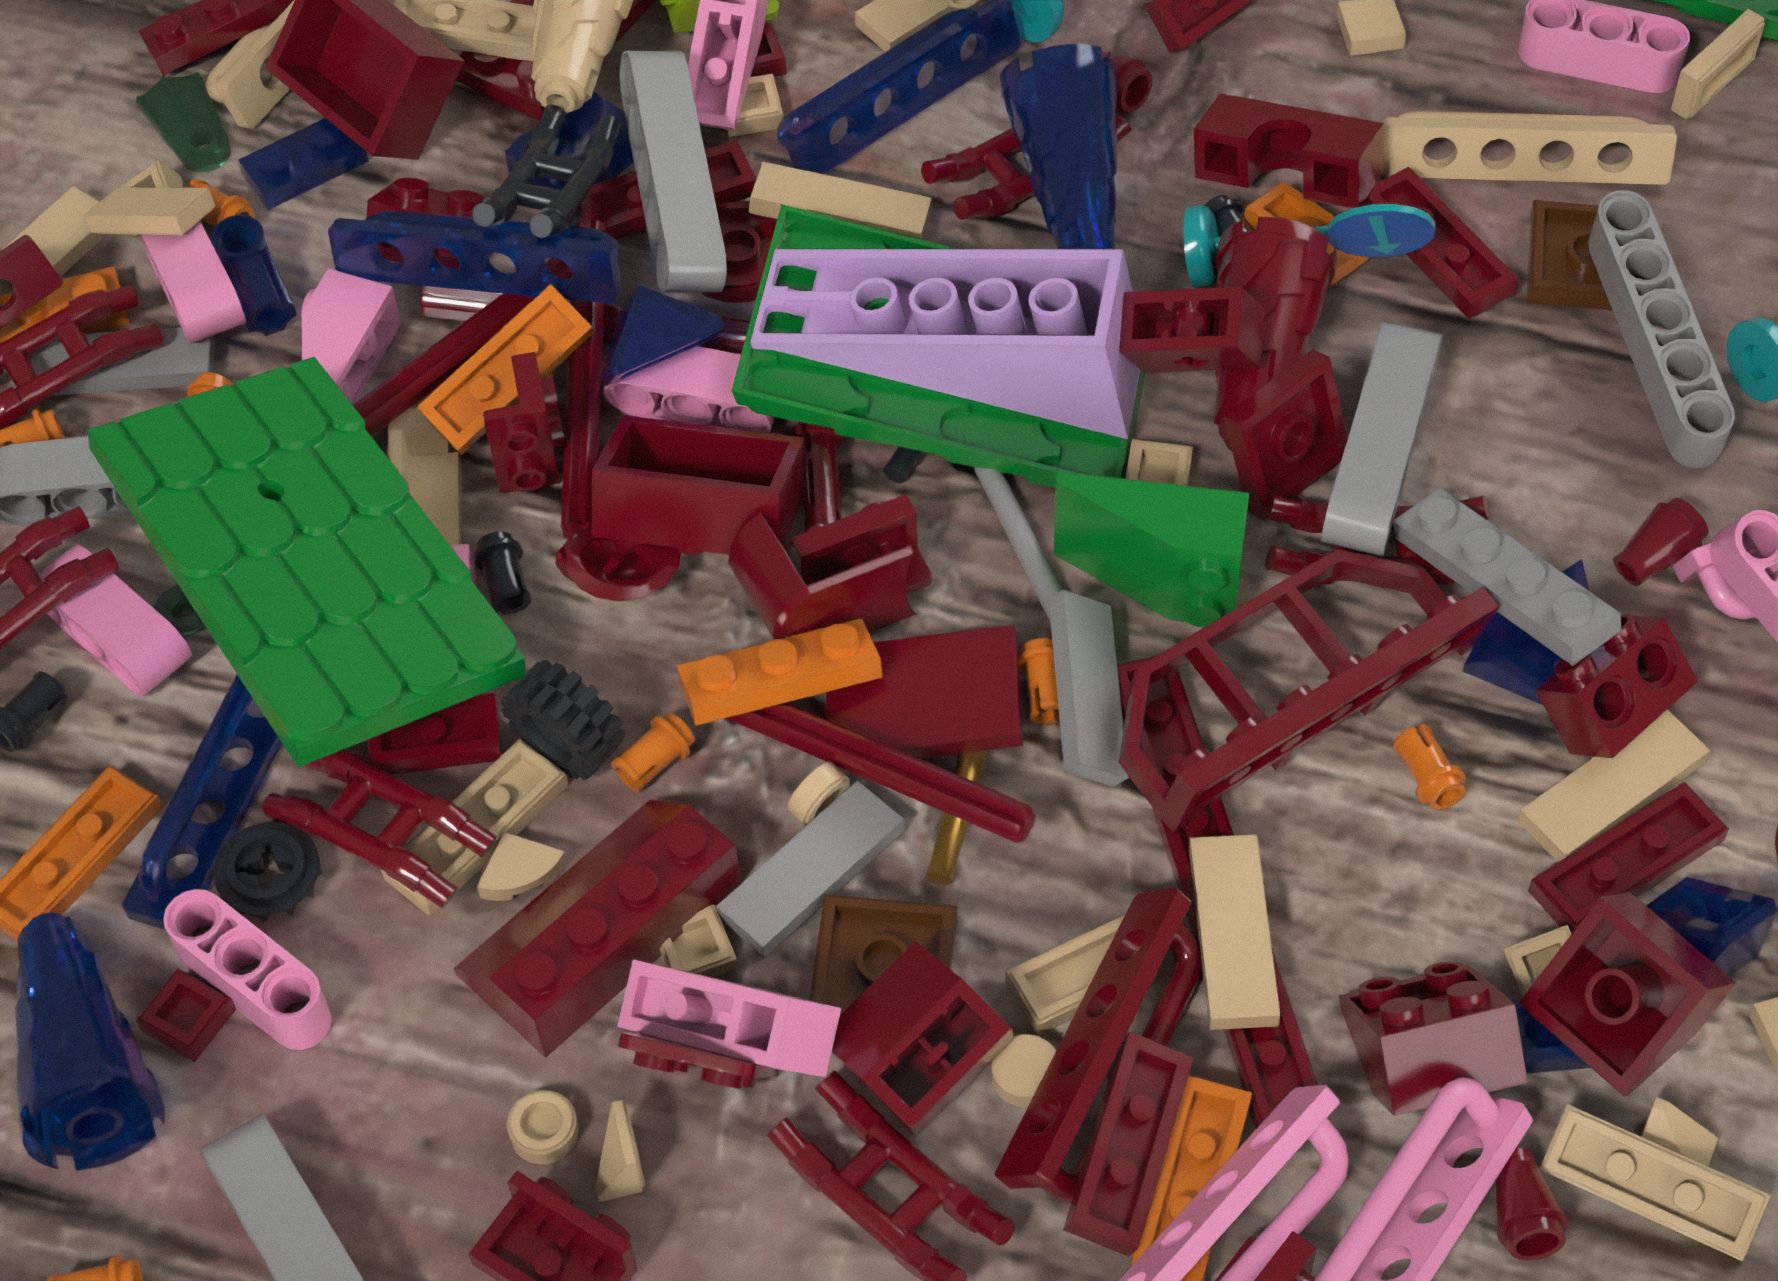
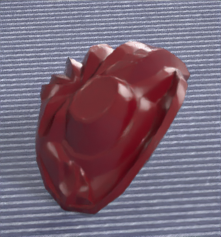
[555,520,681,601]

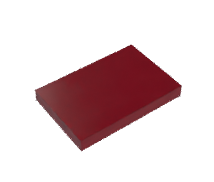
[826,625,1023,768]

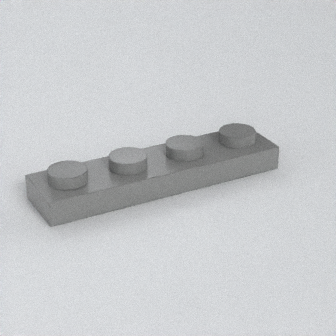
[1393,488,1621,666]

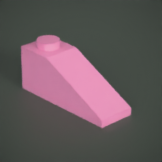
[688,0,769,131]
[301,268,401,405]
[617,960,841,1077]

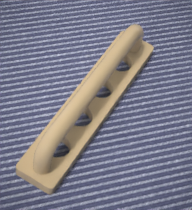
[206,0,295,129]
[1381,111,1677,185]

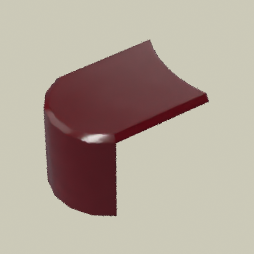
[728,512,916,640]

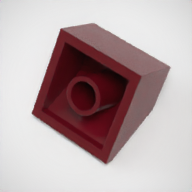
[1519,892,1736,1097]

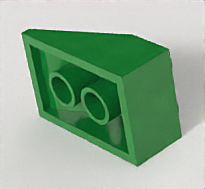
[1054,471,1249,628]

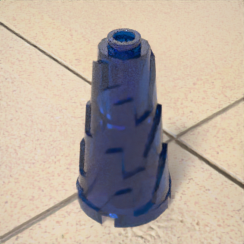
[999,44,1118,249]
[15,913,165,1171]

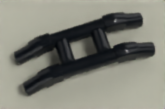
[472,105,621,238]

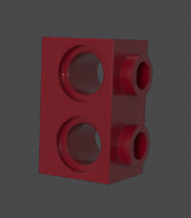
[1536,613,1698,758]

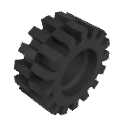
[501,660,625,780]

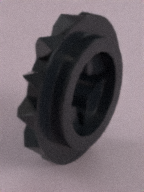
[213,822,322,923]

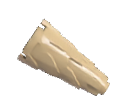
[531,0,633,113]

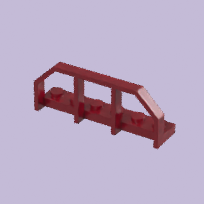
[1119,549,1499,834]

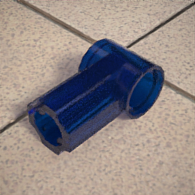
[211,215,297,336]

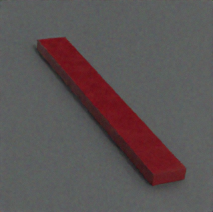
[1117,656,1318,1129]

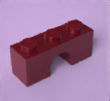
[1193,93,1384,208]

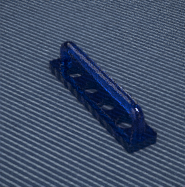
[777,0,1021,174]
[328,211,621,304]
[122,674,282,930]

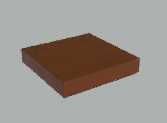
[1526,200,1645,311]
[809,894,957,1015]

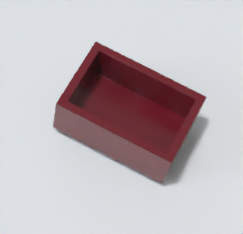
[265,0,464,160]
[591,415,804,555]

